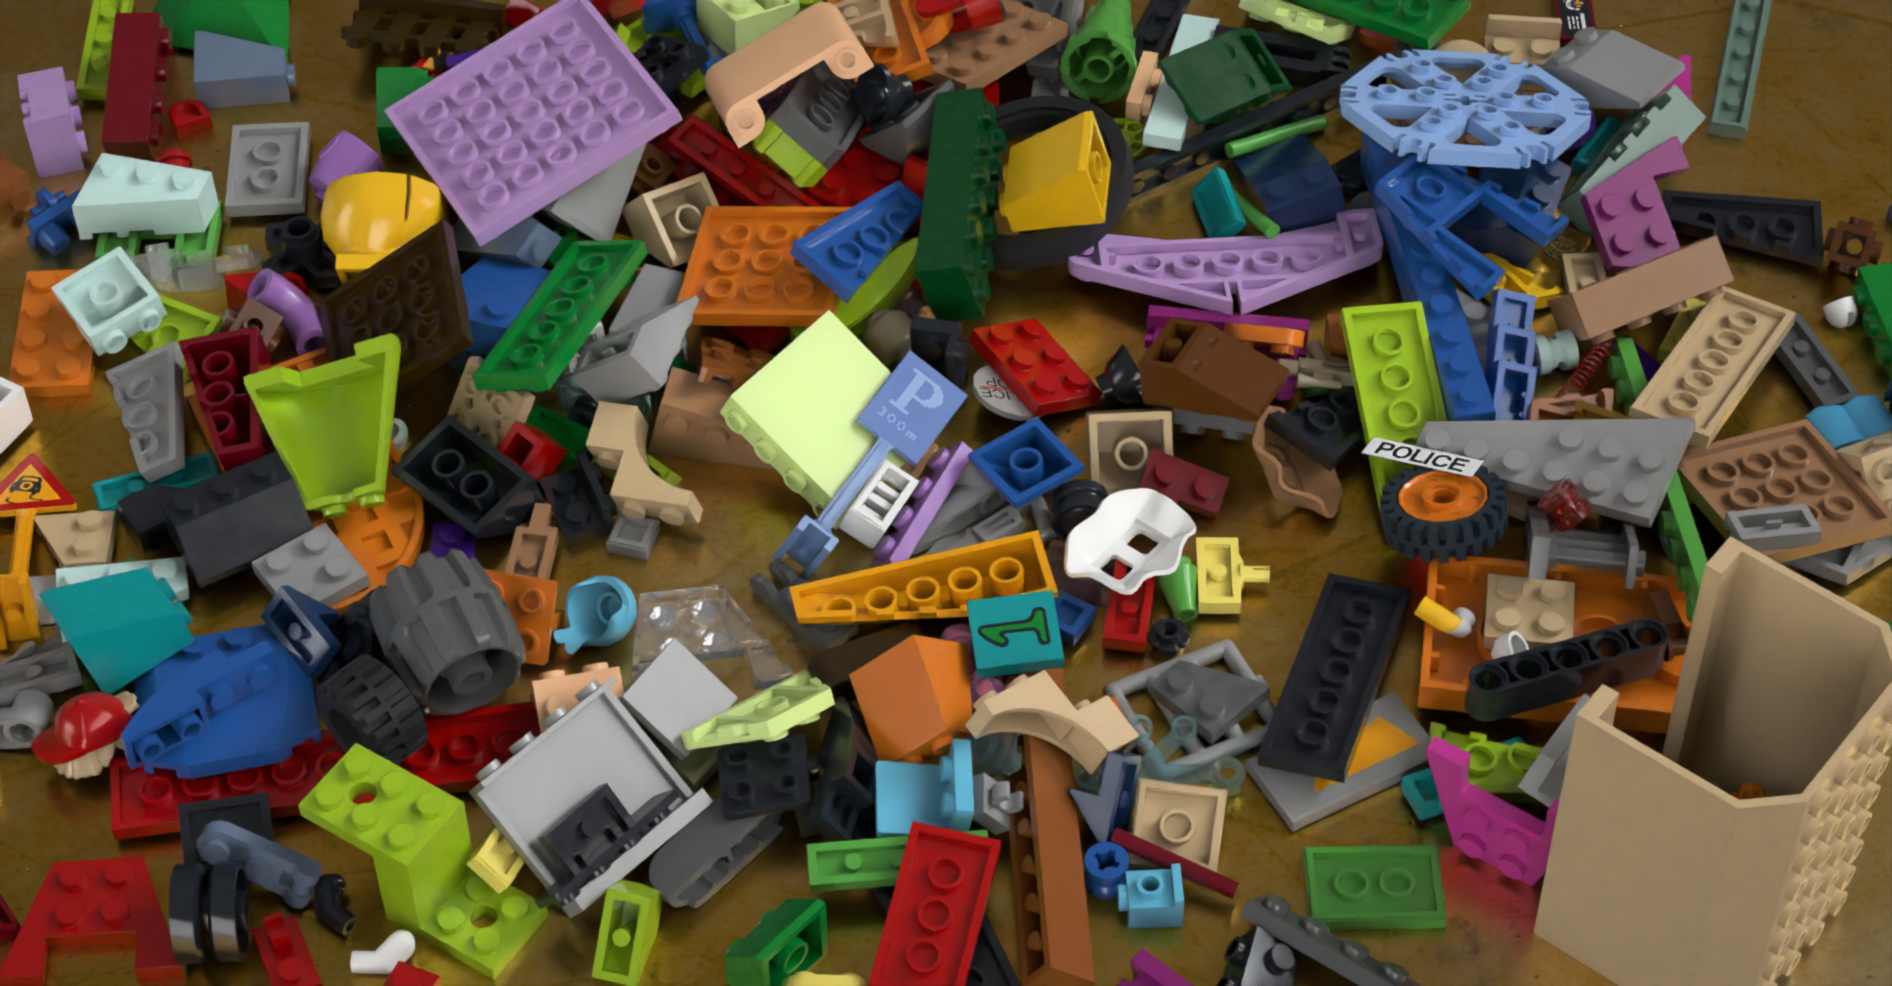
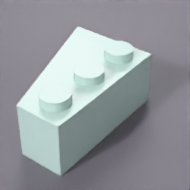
[72,153,219,240]

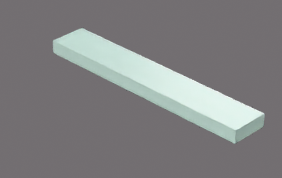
[1142,14,1219,151]

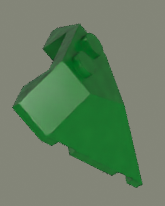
[152,0,290,64]

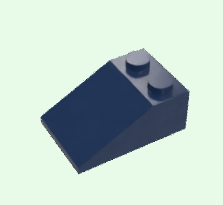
[1232,133,1345,234]

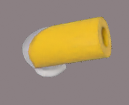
[1414,596,1476,638]

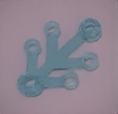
[1073,715,1246,827]

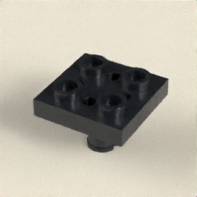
[633,34,710,109]

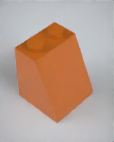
[849,635,972,764]

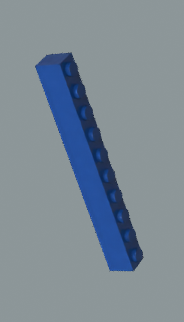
[1360,124,1496,421]

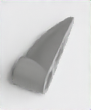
[912,463,1008,555]
[0,689,54,749]

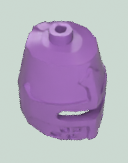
[308,130,386,204]

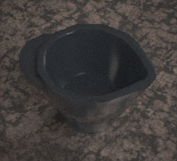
[856,62,914,128]
[1095,343,1154,409]

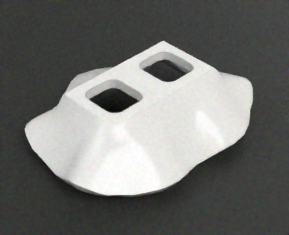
[1064,488,1196,595]

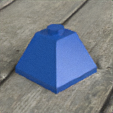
[968,417,1085,509]

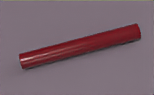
[1110,827,1240,900]

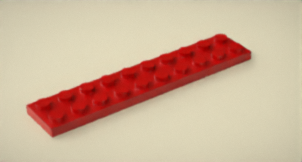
[110,701,540,841]

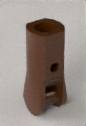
[1641,589,1690,662]

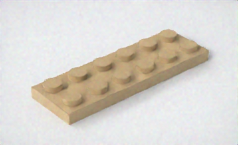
[1629,285,1796,450]

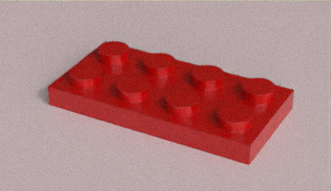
[868,821,1001,986]

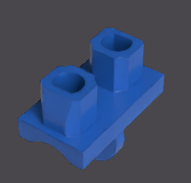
[27,188,82,256]

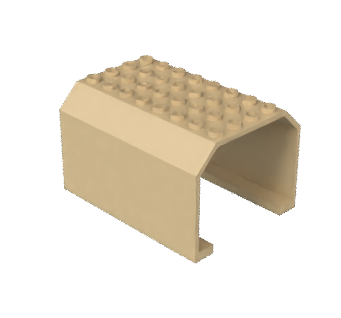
[1534,536,1892,986]

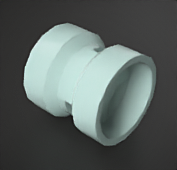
[1532,329,1579,376]

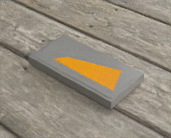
[1245,692,1431,832]

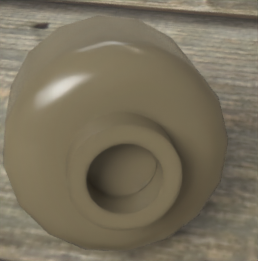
[863,308,912,368]

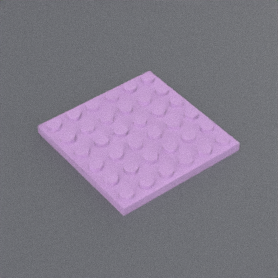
[384,0,683,247]

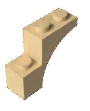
[585,401,703,525]
[965,670,1139,775]

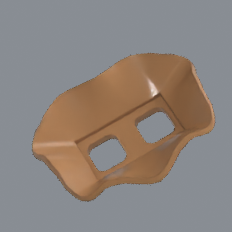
[1251,405,1343,518]

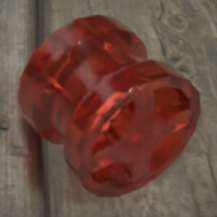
[1537,479,1593,532]

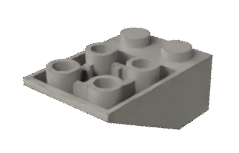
[571,295,699,404]

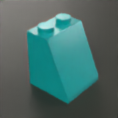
[39,567,196,694]

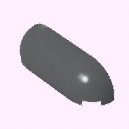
[649,795,783,908]

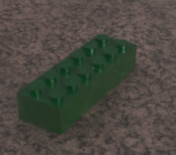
[914,87,1007,322]

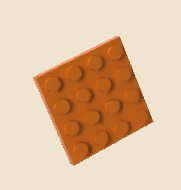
[677,206,852,327]

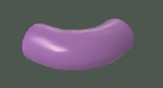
[247,268,325,356]

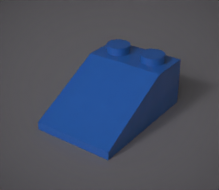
[461,256,551,356]

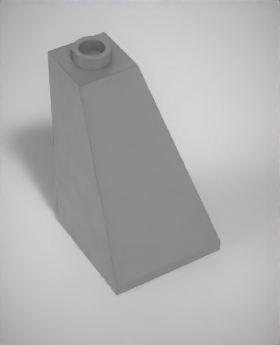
[537,143,646,241]

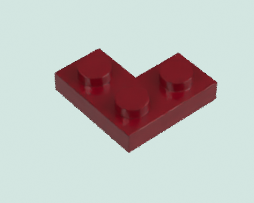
[1138,448,1230,520]

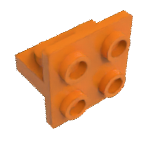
[484,569,565,666]

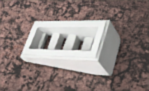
[840,459,920,549]

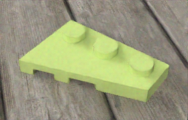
[1238,0,1355,45]

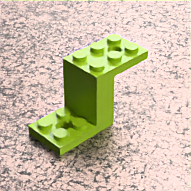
[298,743,549,980]

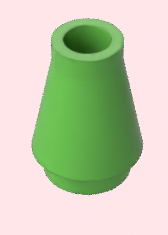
[1156,556,1199,622]

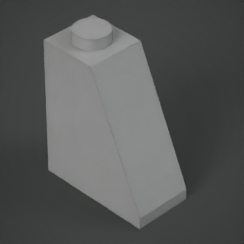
[609,264,689,363]

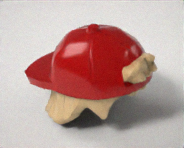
[31,691,139,780]

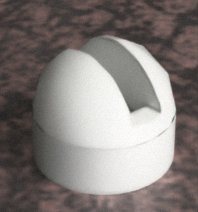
[1822,296,1858,329]
[1491,631,1529,660]

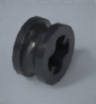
[568,395,598,429]

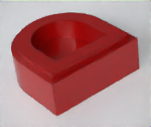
[168,99,214,140]

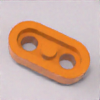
[1223,323,1305,356]

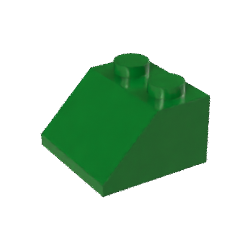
[724,898,829,986]

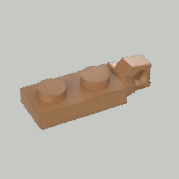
[504,503,559,579]

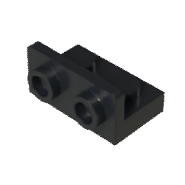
[910,316,969,390]
[539,450,617,548]

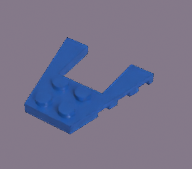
[1374,153,1570,301]

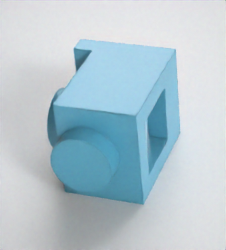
[1117,863,1184,929]

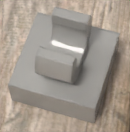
[972,773,1024,835]

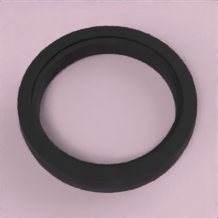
[991,95,1134,271]

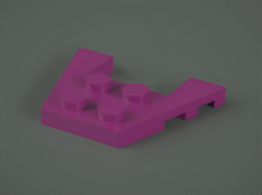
[1580,136,1690,272]

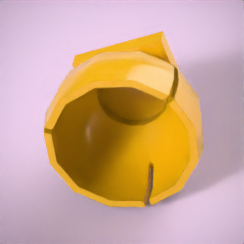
[320,171,449,285]

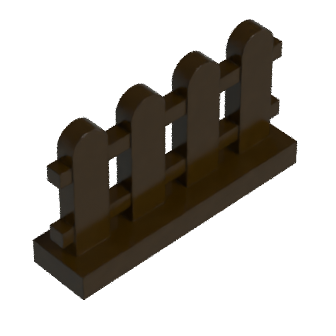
[341,0,506,58]

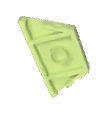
[681,670,835,750]

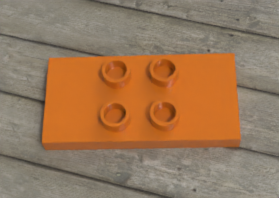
[1417,555,1692,734]

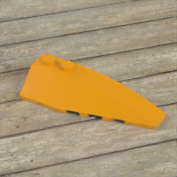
[789,530,1059,625]

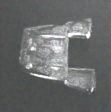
[630,585,795,690]

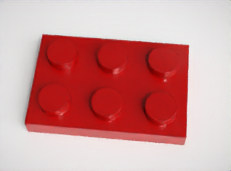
[968,318,1102,417]

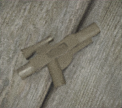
[1277,340,1354,389]

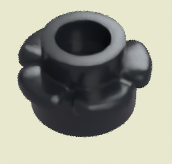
[1147,618,1190,658]

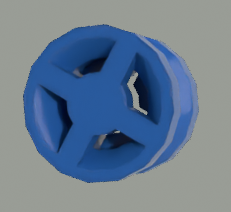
[1084,842,1129,899]

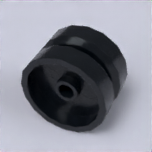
[169,860,250,965]

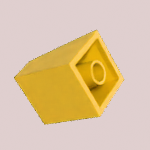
[999,111,1111,232]

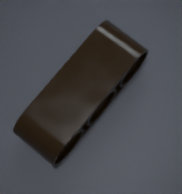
[807,621,927,707]

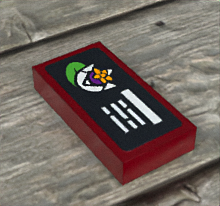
[1551,0,1596,48]

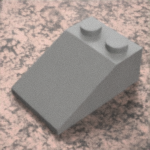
[1540,27,1686,109]

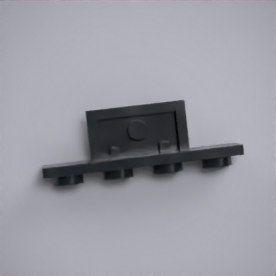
[534,783,679,909]

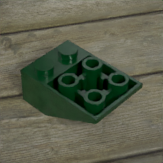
[1157,28,1293,125]

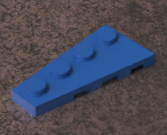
[790,180,923,303]

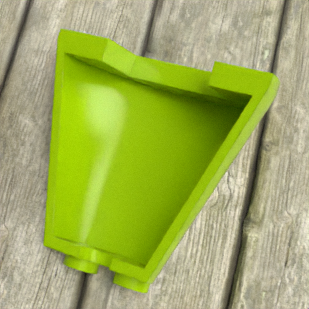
[243,333,401,519]

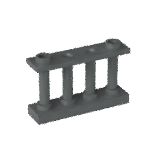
[1523,500,1646,589]

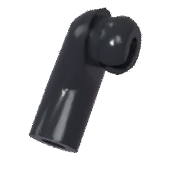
[313,873,359,936]

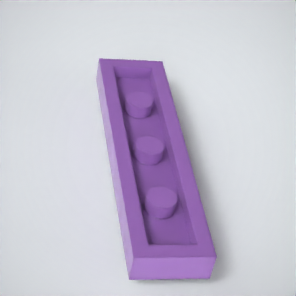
[868,441,973,569]

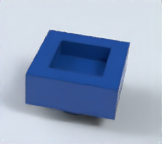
[1054,589,1096,646]

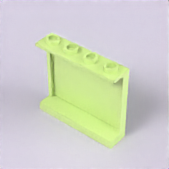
[719,310,907,530]

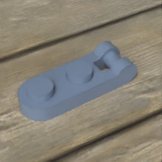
[196,820,322,908]

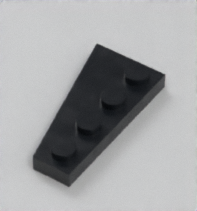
[1662,190,1824,268]

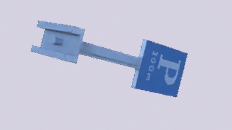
[772,350,968,581]

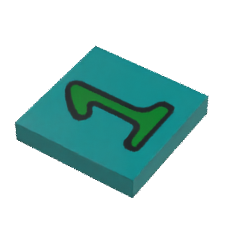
[967,590,1065,678]

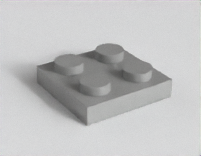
[252,523,370,607]

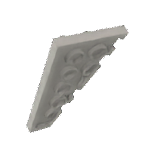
[1415,418,1695,528]

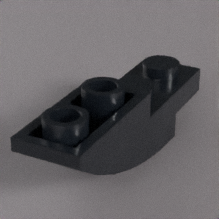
[807,695,879,842]

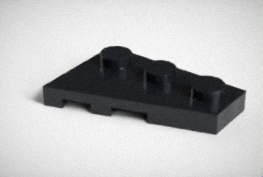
[1264,386,1365,471]

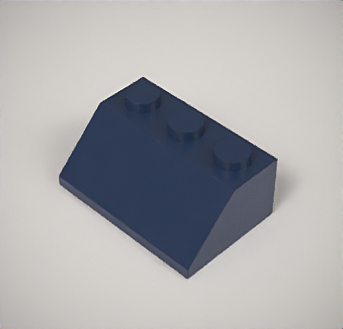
[1453,159,1572,269]

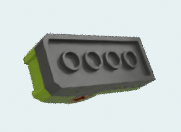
[752,60,864,188]

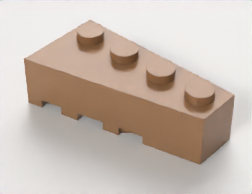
[1547,235,1734,345]
[647,367,776,470]

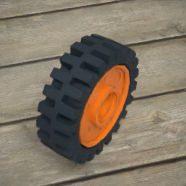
[1380,465,1508,563]

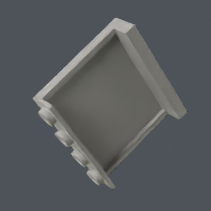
[469,676,714,918]

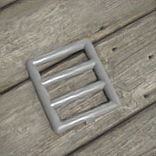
[1103,639,1276,782]

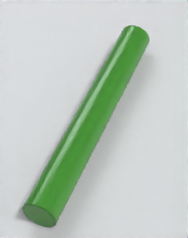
[1225,114,1327,158]
[1232,187,1280,239]

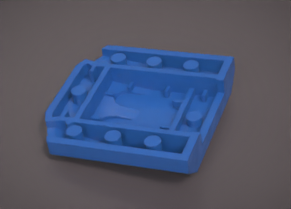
[134,624,322,779]

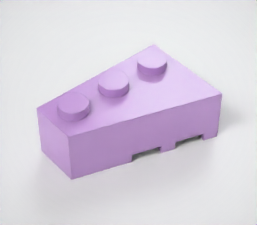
[17,66,89,179]

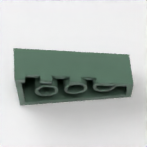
[1557,84,1706,238]

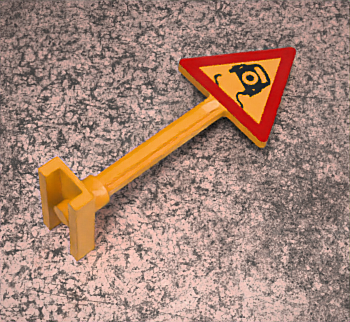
[0,453,77,651]

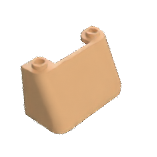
[704,2,874,148]

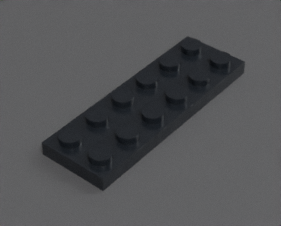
[1258,573,1412,783]

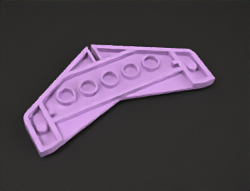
[1067,208,1383,316]

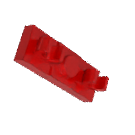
[251,911,322,986]

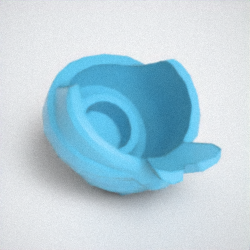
[554,575,637,656]

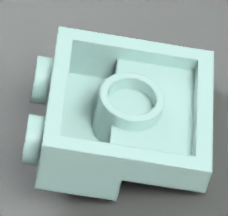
[51,246,167,356]

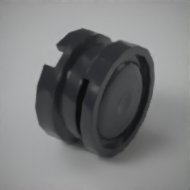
[1051,479,1109,540]

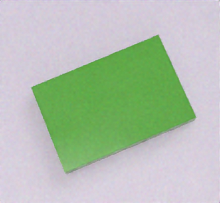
[1302,844,1447,931]

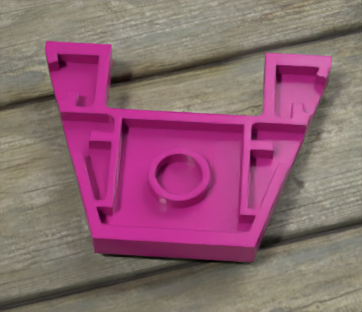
[1426,736,1559,886]

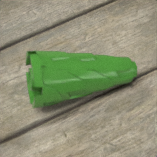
[1060,0,1137,103]

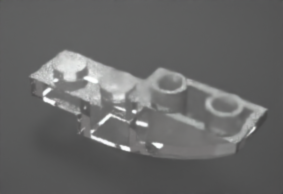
[106,242,263,292]

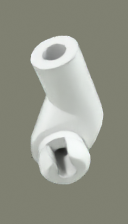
[350,929,415,974]

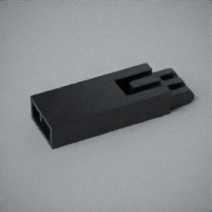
[1213,25,1352,88]

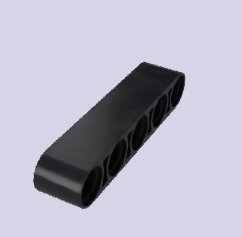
[1464,618,1669,722]

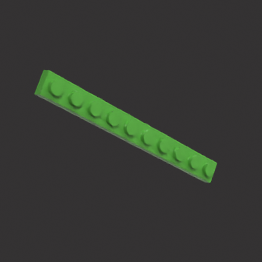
[1607,338,1708,622]

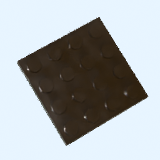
[319,219,474,394]

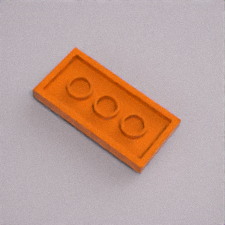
[8,269,97,398]

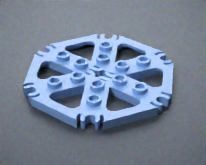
[1339,49,1591,169]

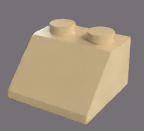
[622,172,719,269]
[1086,408,1173,495]

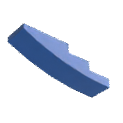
[1485,288,1537,421]

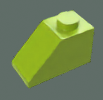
[592,879,663,986]

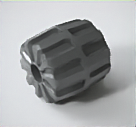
[370,548,526,717]

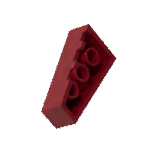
[101,13,175,162]
[178,326,272,472]

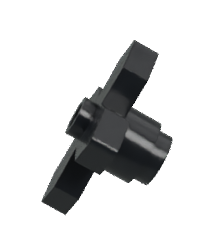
[262,216,342,288]

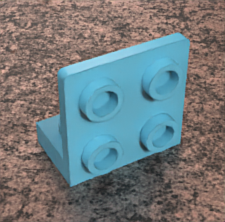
[874,738,974,838]

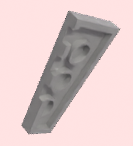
[105,341,185,483]

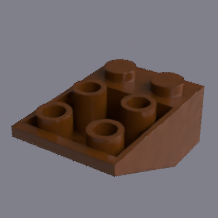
[1138,317,1289,422]

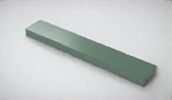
[1707,0,1772,140]

